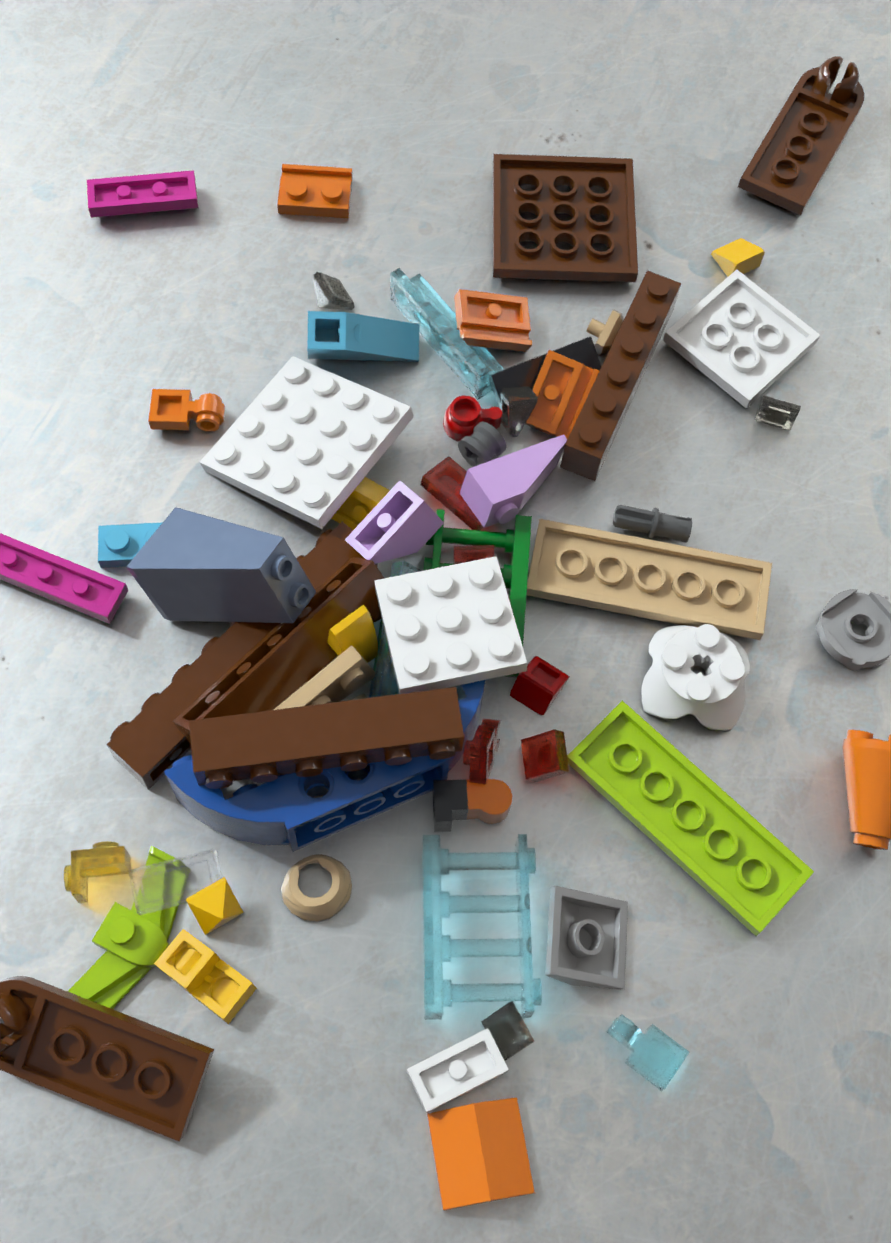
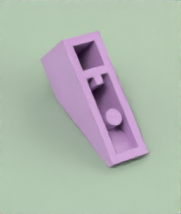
[460,434,567,528]

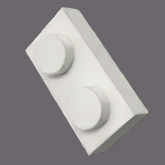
[407,1028,509,1114]

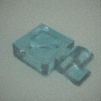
[607,1014,689,1091]

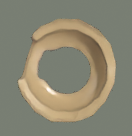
[281,854,352,921]

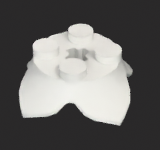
[641,624,750,731]

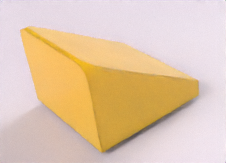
[711,238,765,277]

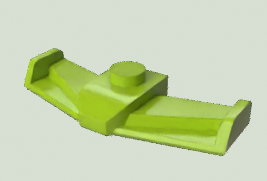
[67,846,190,1009]

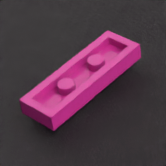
[87,170,198,218]

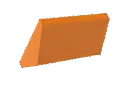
[427,1097,535,1210]

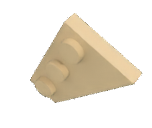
[274,645,378,710]

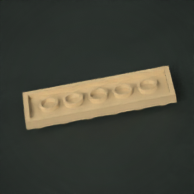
[527,519,772,640]

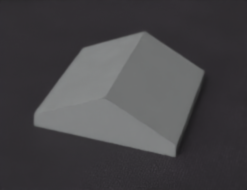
[545,886,628,990]

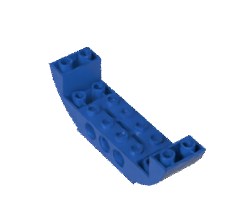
[164,680,485,852]

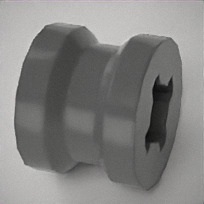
[458,422,507,467]

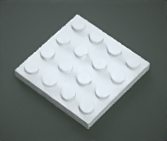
[200,356,414,529]

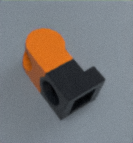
[432,779,513,832]

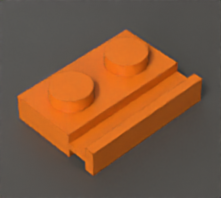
[277,164,353,218]
[454,289,532,352]
[519,350,599,439]

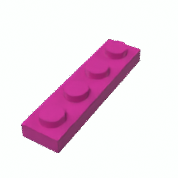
[0,533,128,624]

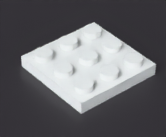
[663,270,820,408]
[374,556,527,694]

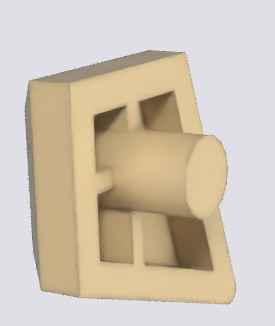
[586,310,624,356]

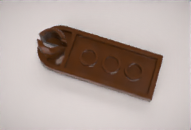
[738,56,865,215]
[0,976,215,1141]

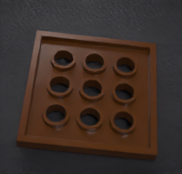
[493,154,638,282]

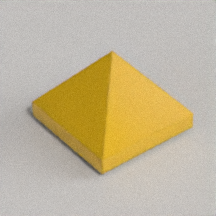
[185,877,244,935]

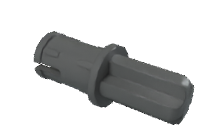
[613,505,692,543]

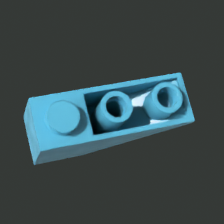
[307,311,419,362]

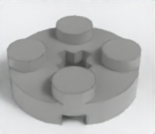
[816,589,891,671]

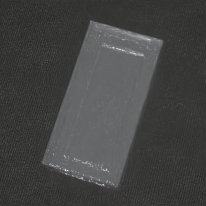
[128,849,222,915]

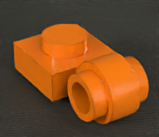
[148,389,225,432]

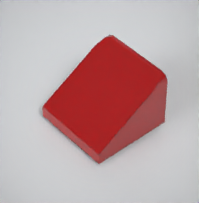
[510,656,570,715]

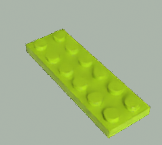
[565,700,814,936]

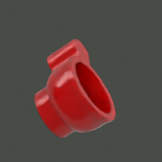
[443,395,502,442]

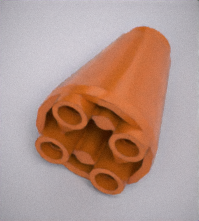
[842,730,891,850]

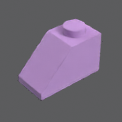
[345,480,444,564]

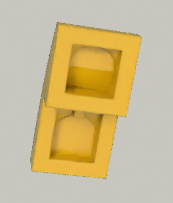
[327,605,378,663]
[154,929,257,1024]

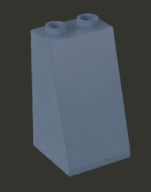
[126,507,316,623]

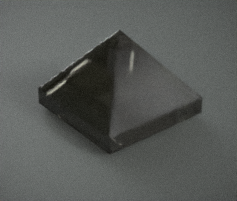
[313,272,355,310]
[481,1001,535,1061]

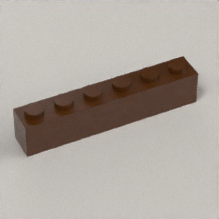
[560,270,681,481]
[172,556,385,744]
[189,687,464,789]

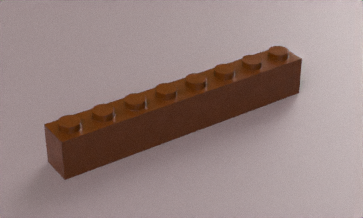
[107,521,378,790]

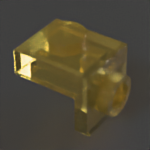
[64,841,131,903]

